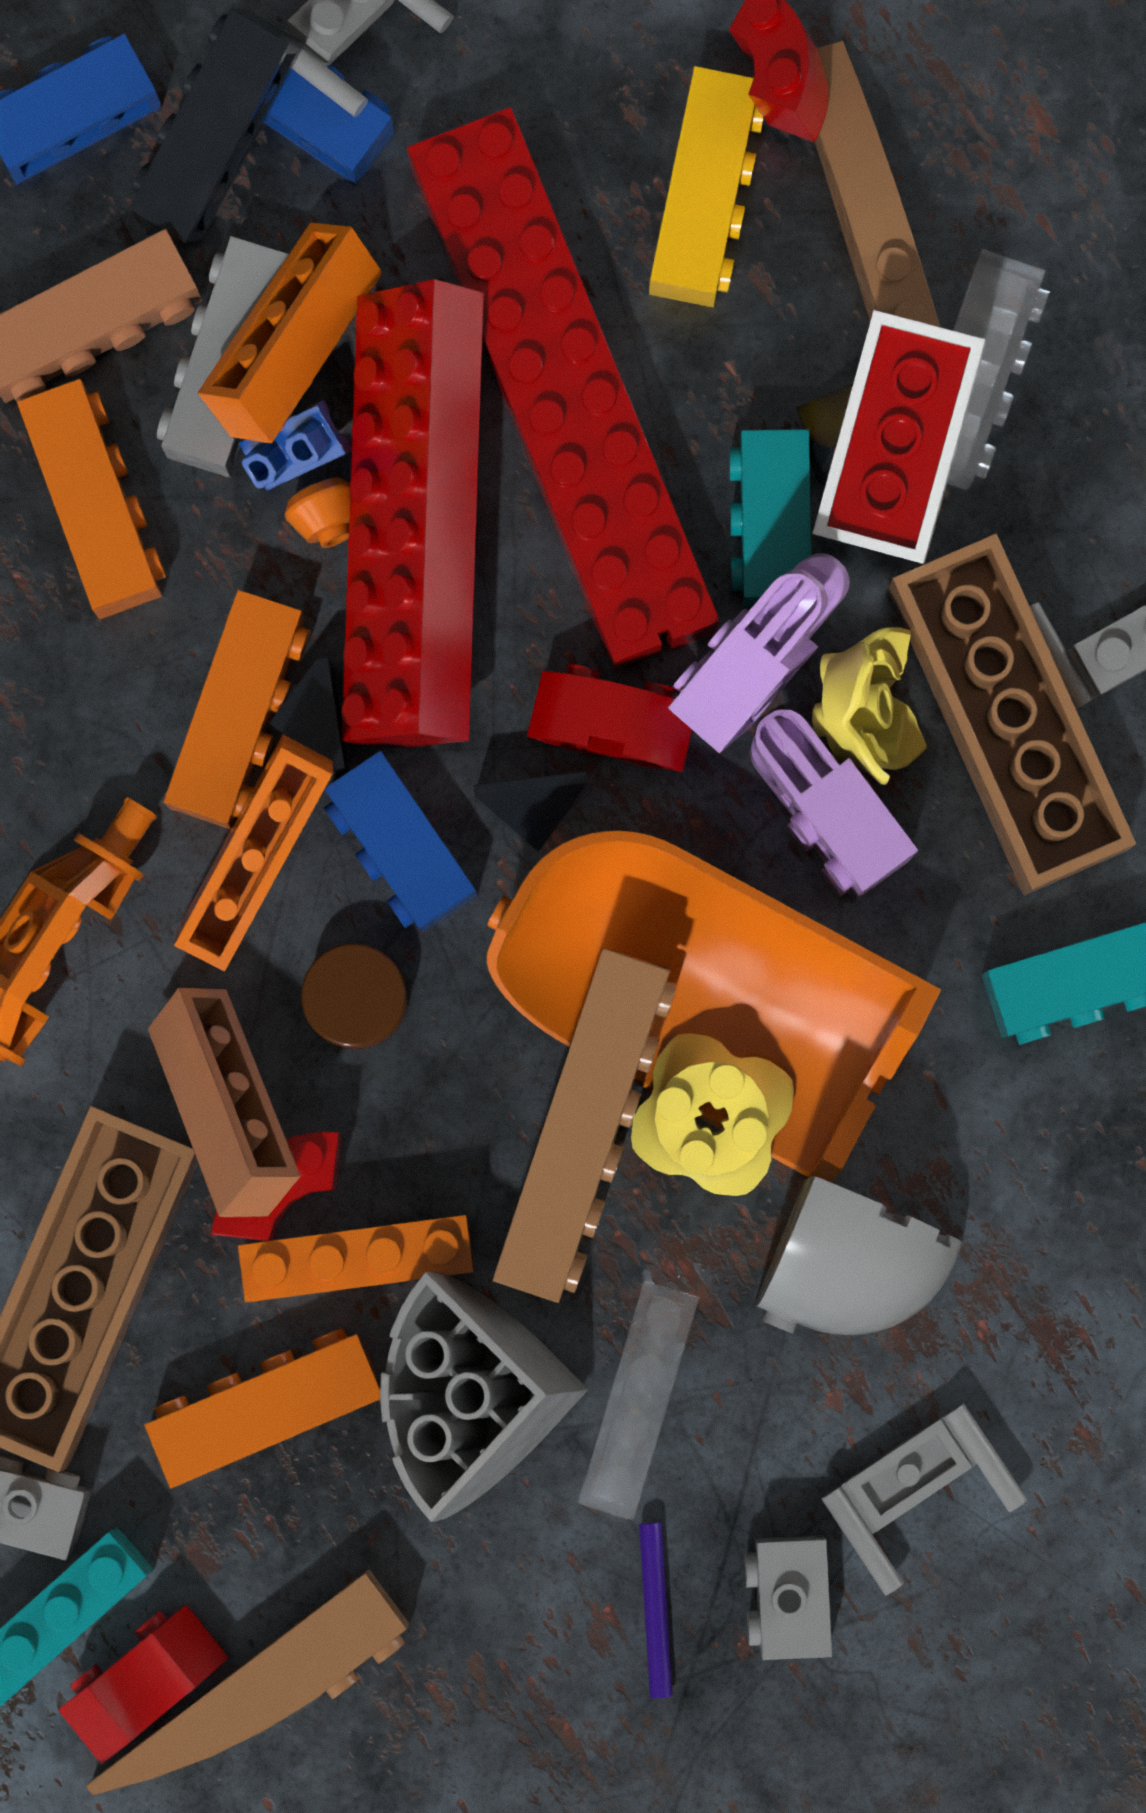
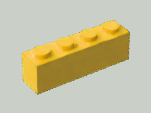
[649,66,764,308]

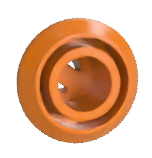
[284,477,350,548]

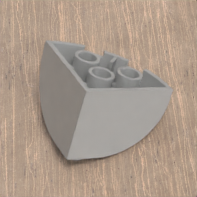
[754,1176,963,1335]
[380,1272,589,1522]

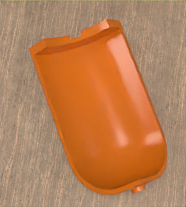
[486,831,942,1183]

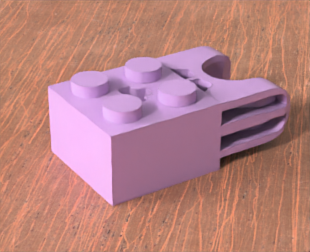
[668,553,850,753]
[750,710,918,902]

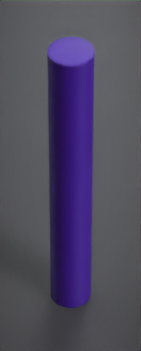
[639,1522,673,1698]

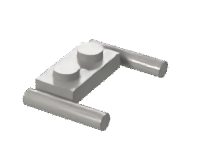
[283,0,454,117]
[1029,543,1146,709]
[821,1403,1028,1596]

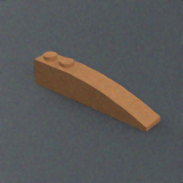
[815,41,941,328]
[86,1568,409,1795]

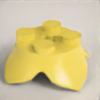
[812,628,927,785]
[631,1033,794,1196]

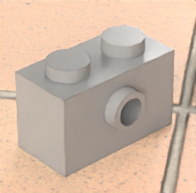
[0,1454,92,1561]
[744,1535,832,1660]

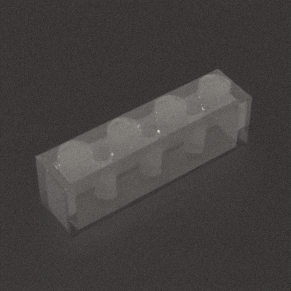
[947,249,1050,491]
[578,1280,699,1520]

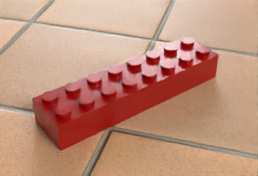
[342,279,484,749]

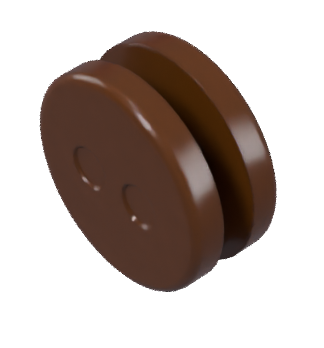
[301,943,408,1050]

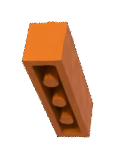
[198,222,383,444]
[17,379,166,619]
[163,590,311,829]
[174,735,333,972]
[238,1215,475,1303]
[144,1327,381,1489]

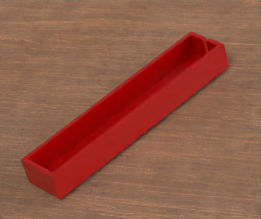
[407,107,720,673]

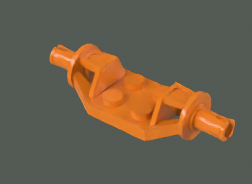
[0,797,157,1067]

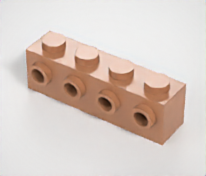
[0,229,202,403]
[148,988,300,1217]

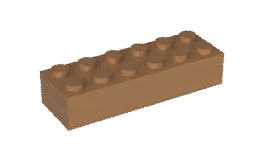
[887,533,1136,896]
[492,948,678,1303]
[0,1106,198,1472]

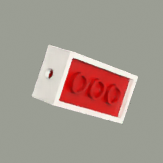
[812,310,986,564]

